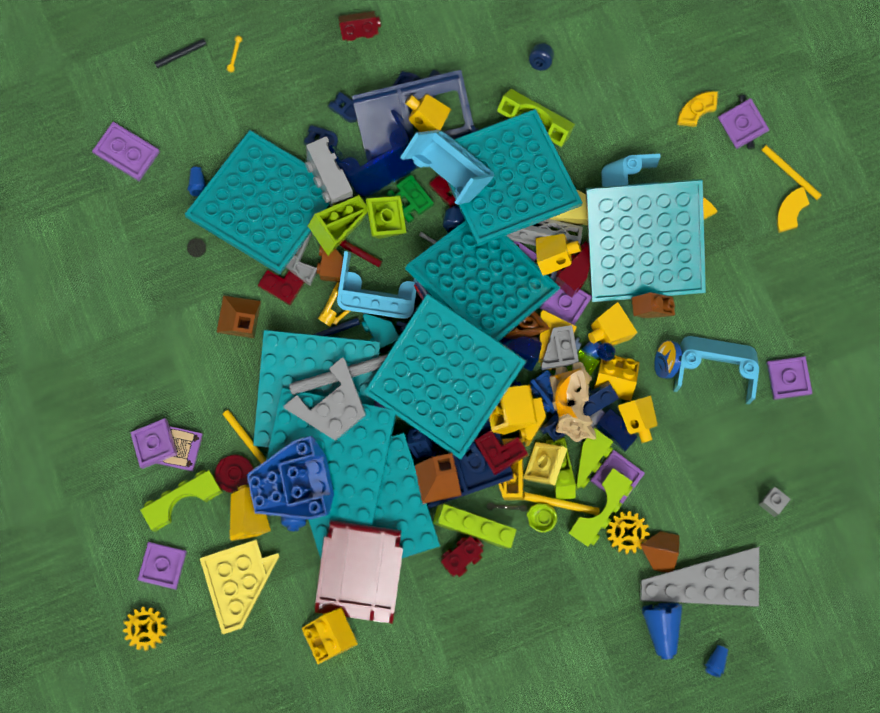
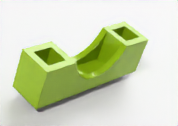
[497,89,575,147]
[569,468,633,547]
[140,470,223,532]
[433,504,517,549]

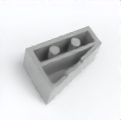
[305,136,352,207]

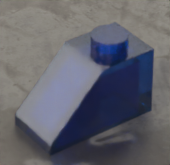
[503,336,542,371]
[596,409,638,452]

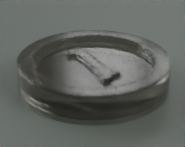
[187,238,206,258]

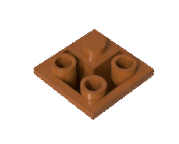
[217,295,261,338]
[414,453,461,504]

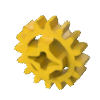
[606,511,650,555]
[123,607,167,651]

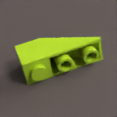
[576,428,613,491]
[546,438,576,500]

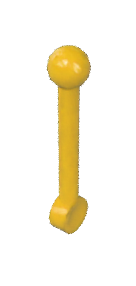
[227,36,242,73]

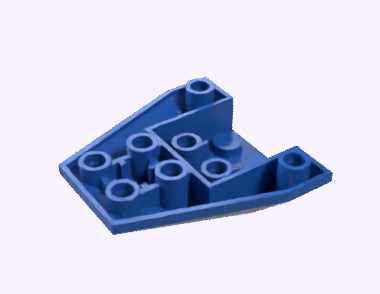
[247,436,334,520]

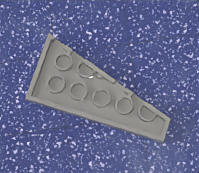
[640,547,759,607]

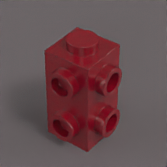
[338,11,381,41]
[441,536,484,578]

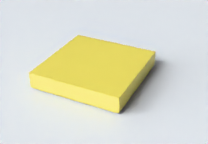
[524,442,567,485]

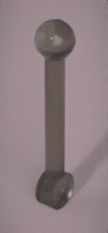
[487,502,528,512]

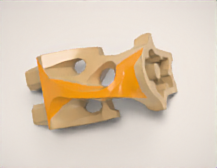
[550,362,596,442]

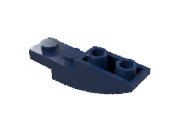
[544,381,619,442]

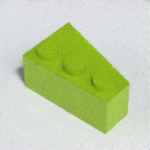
[308,195,368,256]

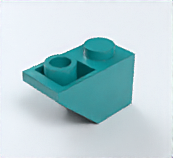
[361,314,399,353]

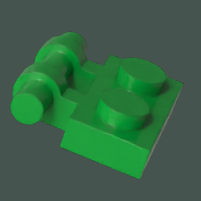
[386,175,434,223]

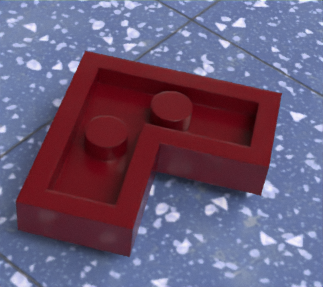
[258,270,305,306]
[475,430,529,475]

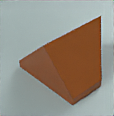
[504,311,550,340]
[640,532,680,573]

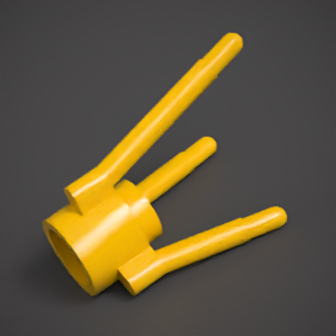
[318,282,350,327]

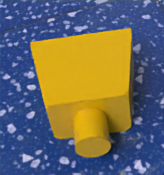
[405,95,451,132]
[535,234,581,276]
[588,302,638,348]
[618,396,657,443]

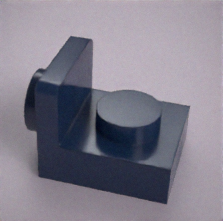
[407,428,435,459]

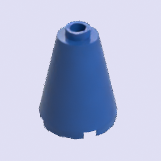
[642,603,682,659]

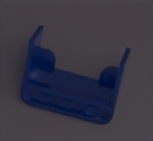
[329,109,419,197]

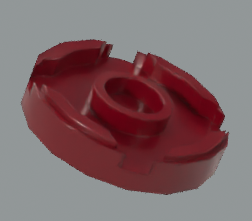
[215,455,254,493]

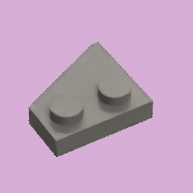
[541,325,579,370]

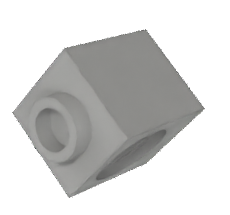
[759,487,790,517]

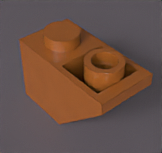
[317,245,343,282]
[632,293,675,318]

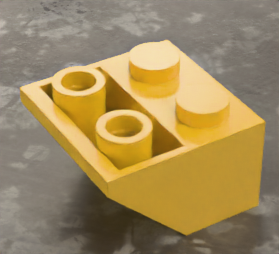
[594,353,640,401]
[489,385,538,435]
[519,398,546,447]
[302,608,358,664]

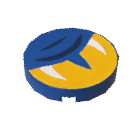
[655,340,682,379]

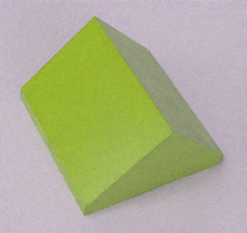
[366,196,407,239]

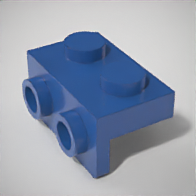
[529,370,557,415]

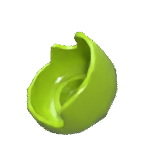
[527,503,557,533]

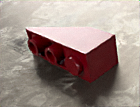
[555,241,590,298]

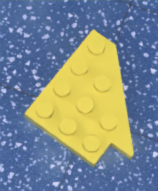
[200,540,280,635]

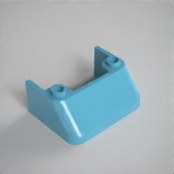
[400,130,494,205]
[601,154,660,187]
[337,251,418,319]
[673,336,759,404]

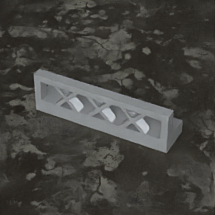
[506,219,583,255]

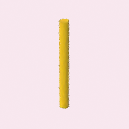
[761,145,822,200]
[222,410,267,464]
[523,492,600,515]

